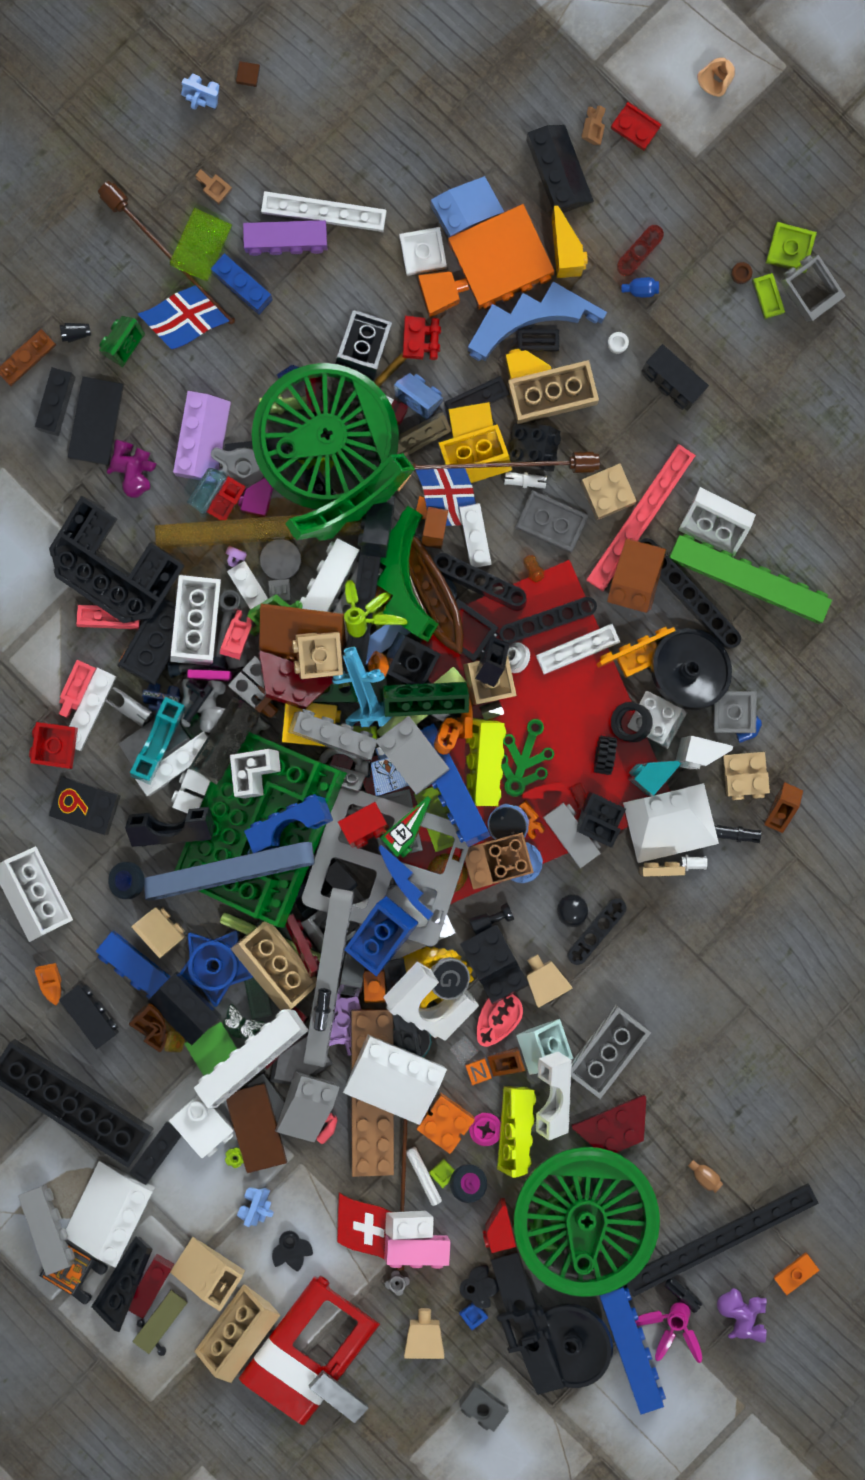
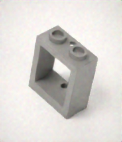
[780,255,845,322]

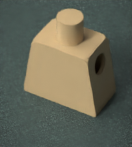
[526,954,573,1008]
[404,1308,444,1359]

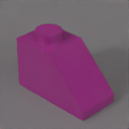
[238,478,273,518]

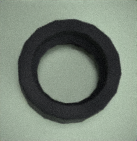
[611,702,653,742]

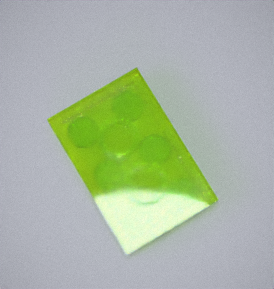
[170,208,232,282]

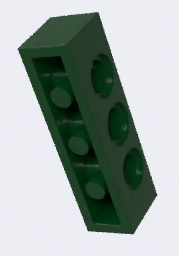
[312,677,387,703]
[383,682,469,717]

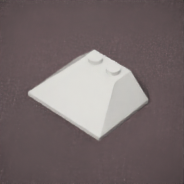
[623,783,719,863]

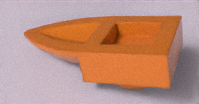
[457,697,473,739]
[35,963,62,1005]

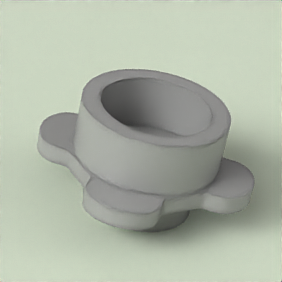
[385,1270,410,1296]

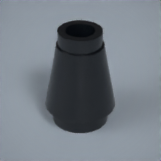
[60,322,91,343]

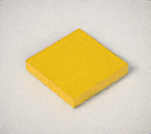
[448,402,493,438]

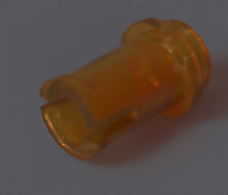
[523,555,544,582]

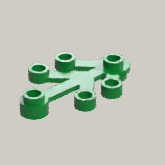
[501,719,554,797]

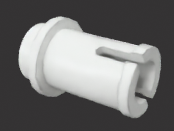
[680,855,707,871]

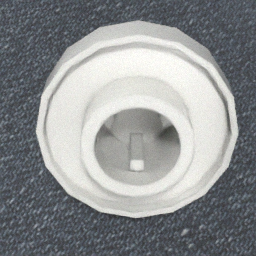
[508,642,530,673]

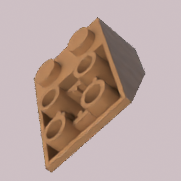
[462,832,534,889]

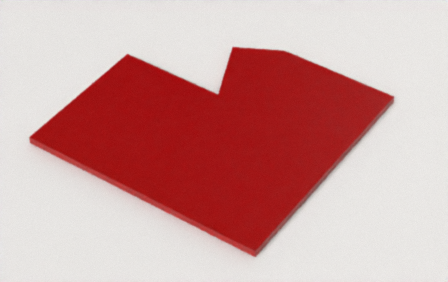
[363,560,670,904]

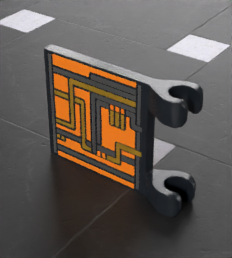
[39,1243,108,1304]

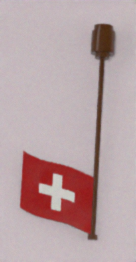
[337,1118,408,1271]

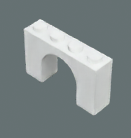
[383,961,479,1041]

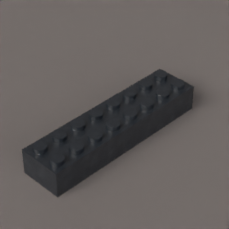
[0,1039,154,1168]

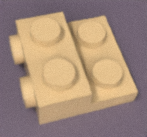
[292,632,343,679]
[723,752,770,800]

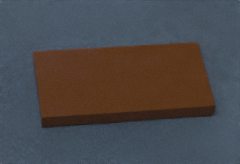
[226,1082,288,1173]

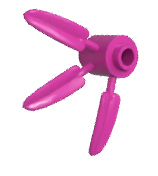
[636,1302,702,1363]

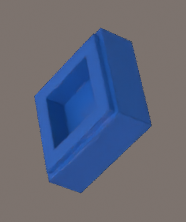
[459,1302,488,1330]

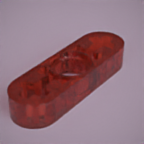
[617,225,664,276]

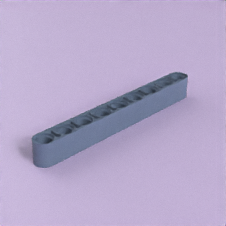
[144,842,315,900]

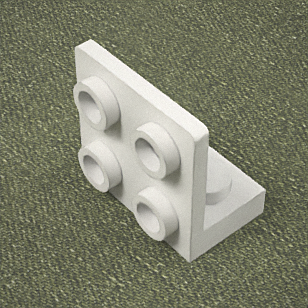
[628,691,687,749]

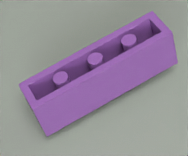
[243,220,328,256]

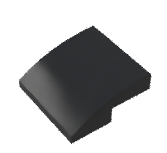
[577,791,626,848]

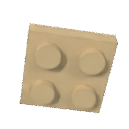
[639,862,685,876]

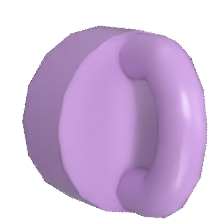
[226,546,247,567]

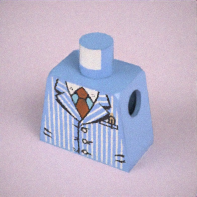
[371,747,409,796]

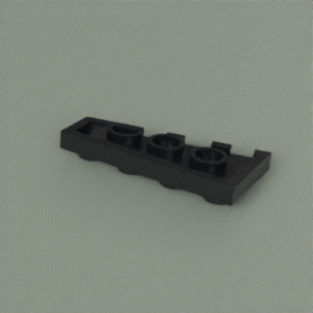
[91,1236,153,1332]

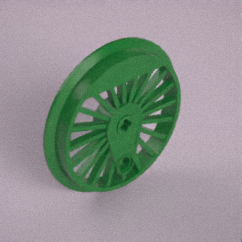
[252,363,399,510]
[513,1147,660,1297]

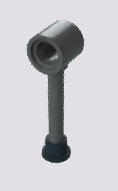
[209,590,240,670]
[168,647,248,679]

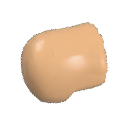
[697,57,735,97]

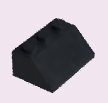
[147,971,222,1046]

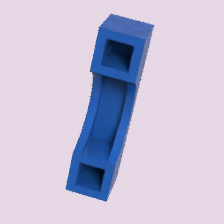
[244,794,333,853]

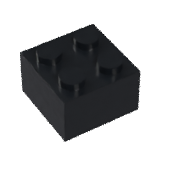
[386,632,440,685]

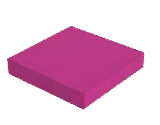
[187,670,233,682]

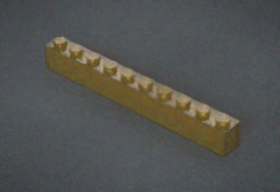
[155,514,364,549]

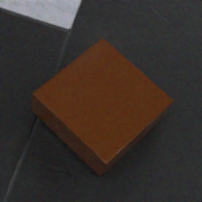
[236,61,260,87]

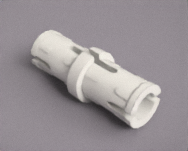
[504,472,547,489]

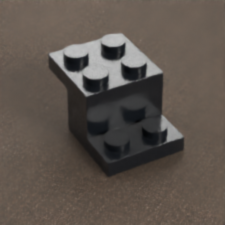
[460,924,529,1004]

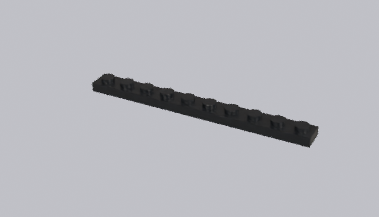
[627,1183,819,1297]

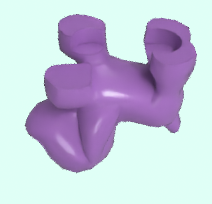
[717,1288,767,1343]

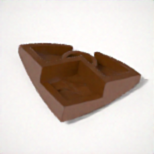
[129,1003,168,1052]

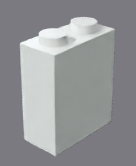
[169,1095,234,1158]

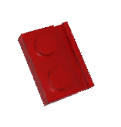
[610,102,662,151]

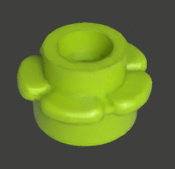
[225,1147,244,1168]

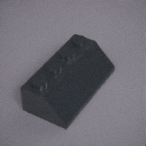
[526,125,594,213]

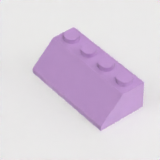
[173,391,231,483]

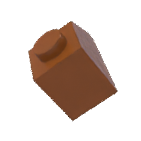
[764,782,803,833]

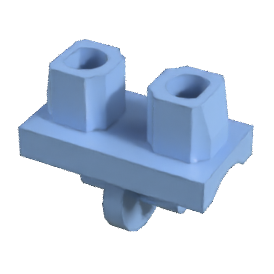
[181,74,219,110]
[237,1187,274,1227]

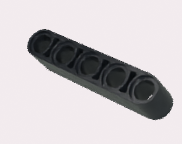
[433,553,527,611]
[499,597,597,644]

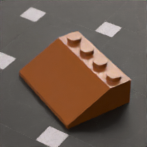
[259,604,347,668]

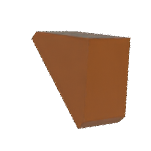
[422,507,449,549]
[487,1047,525,1077]

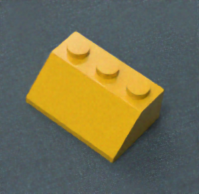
[439,424,512,483]

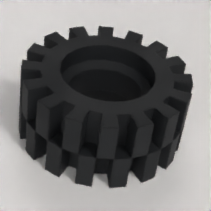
[594,736,617,775]

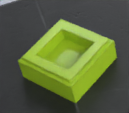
[429,1158,455,1188]

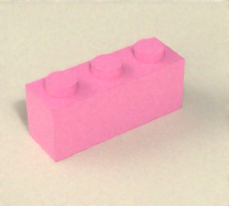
[384,1234,450,1269]

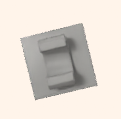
[268,579,291,601]

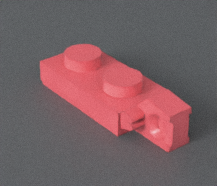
[59,660,97,718]

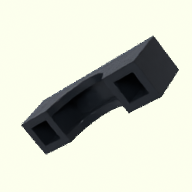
[125,807,215,847]

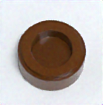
[731,262,753,284]

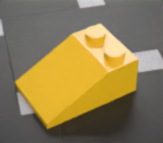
[551,206,588,278]

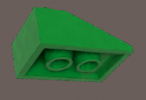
[99,316,145,368]

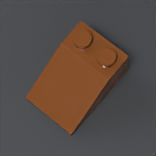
[607,538,666,613]

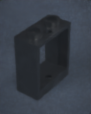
[456,599,499,662]

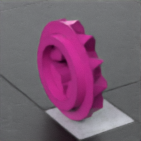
[469,1112,501,1146]

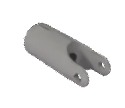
[105,687,153,727]

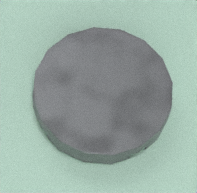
[260,539,301,580]

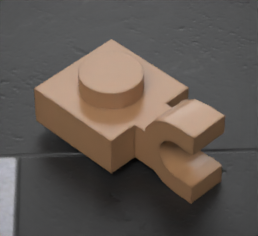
[582,106,605,145]
[195,169,232,205]

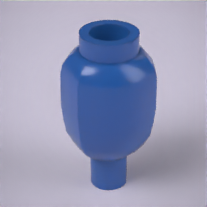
[622,277,659,298]

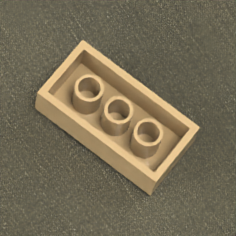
[507,360,599,424]

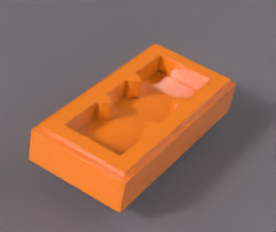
[773,1252,820,1295]

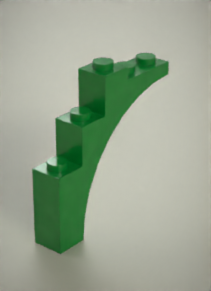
[285,453,415,541]
[377,506,439,642]

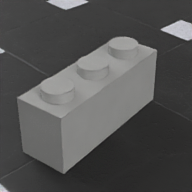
[543,803,601,868]

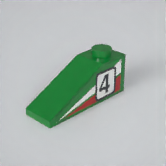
[380,796,431,858]

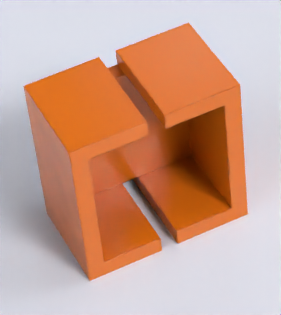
[416,1093,475,1154]

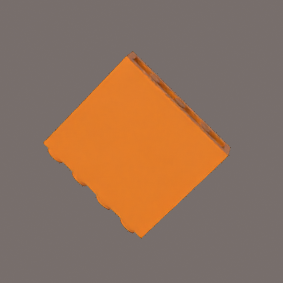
[448,204,554,310]

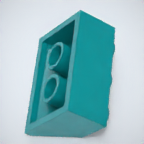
[628,761,681,796]

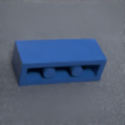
[211,253,273,315]

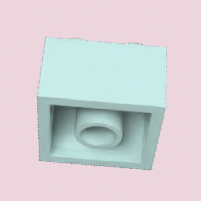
[516,1019,573,1075]

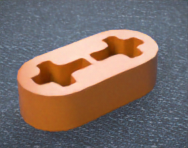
[368,651,389,676]
[434,718,461,755]

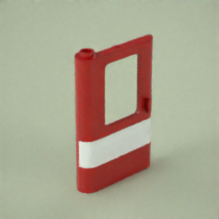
[239,1276,380,1425]

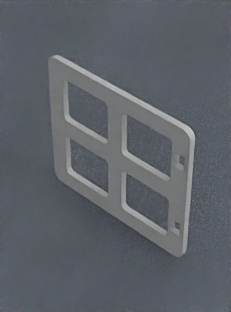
[302,788,469,946]

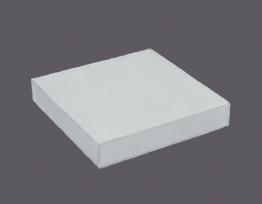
[399,227,447,276]

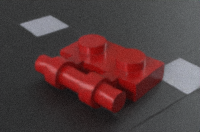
[402,316,441,360]

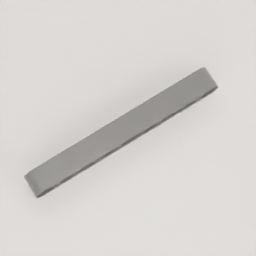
[304,888,354,1067]

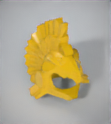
[402,946,474,1009]

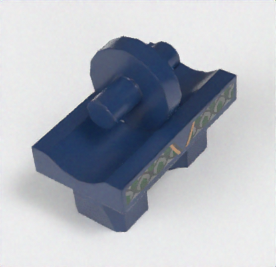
[142,683,181,717]

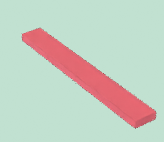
[586,444,696,592]

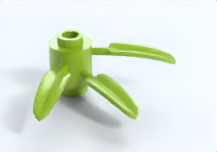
[344,580,407,637]

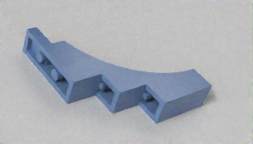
[468,282,607,361]

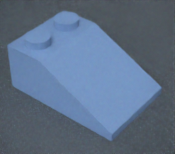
[431,176,504,238]
[394,373,443,420]

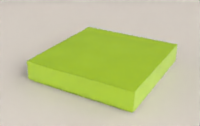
[766,222,817,273]

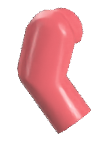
[316,1112,338,1144]

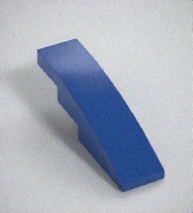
[379,845,434,921]

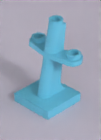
[332,647,393,727]

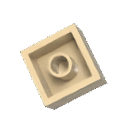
[581,464,637,521]

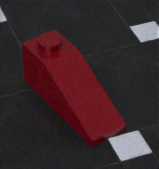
[128,1254,174,1319]

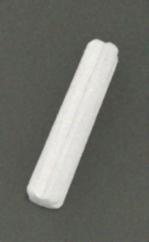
[406,1147,442,1206]

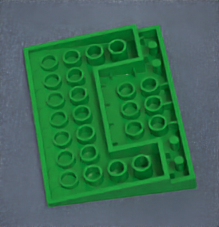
[174,725,347,928]

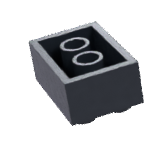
[641,344,709,411]

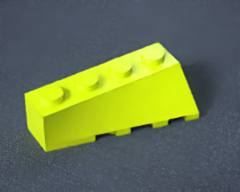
[466,718,506,806]
[497,1086,536,1178]

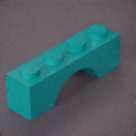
[130,697,185,785]

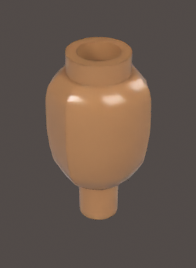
[688,1160,723,1193]

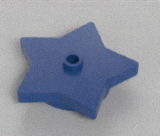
[180,931,253,1007]

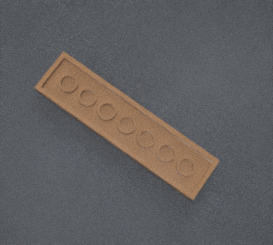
[351,1009,394,1177]

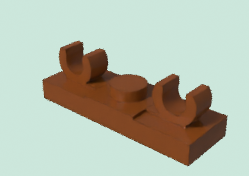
[0,329,56,386]

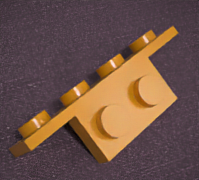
[597,627,676,678]

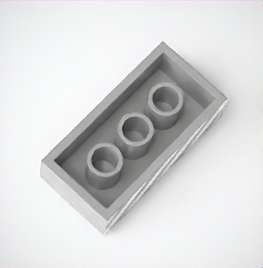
[571,1005,651,1099]

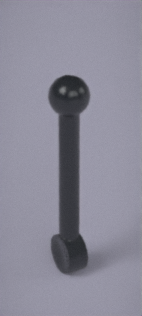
[137,1319,166,1356]

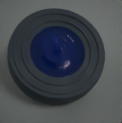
[108,862,145,899]

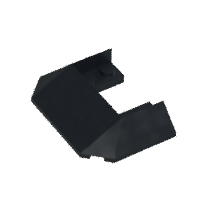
[49,496,185,623]

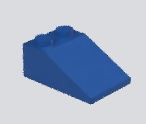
[344,896,419,976]

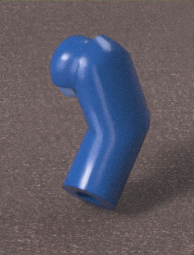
[736,716,762,743]

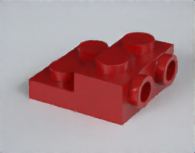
[29,722,78,769]

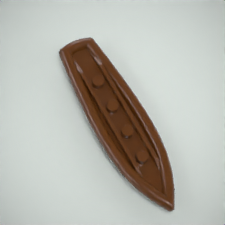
[409,536,463,654]

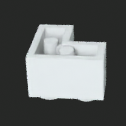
[230,749,281,798]

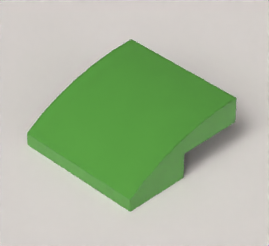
[184,1022,237,1076]

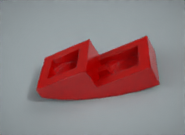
[206,476,246,523]
[521,783,565,799]

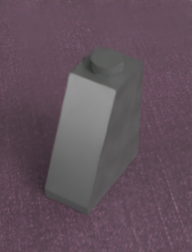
[338,940,365,997]

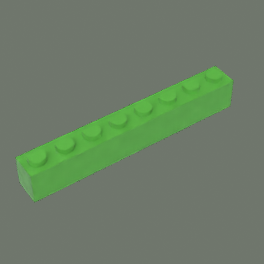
[669,534,832,624]

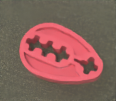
[477,994,523,1047]

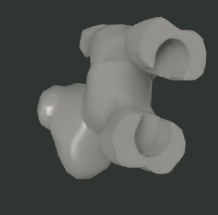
[181,679,230,733]

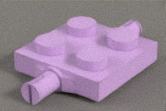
[329,993,361,1056]

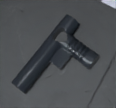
[183,680,214,723]

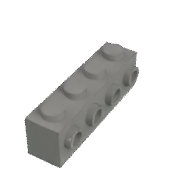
[288,709,377,760]
[18,1184,75,1276]

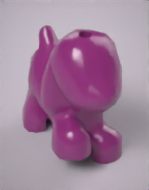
[107,439,157,498]

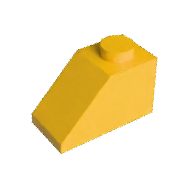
[505,349,551,379]

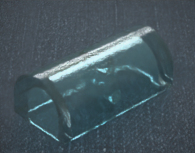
[187,468,227,514]

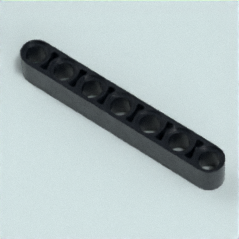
[640,538,741,649]

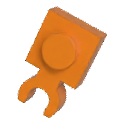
[518,800,545,839]

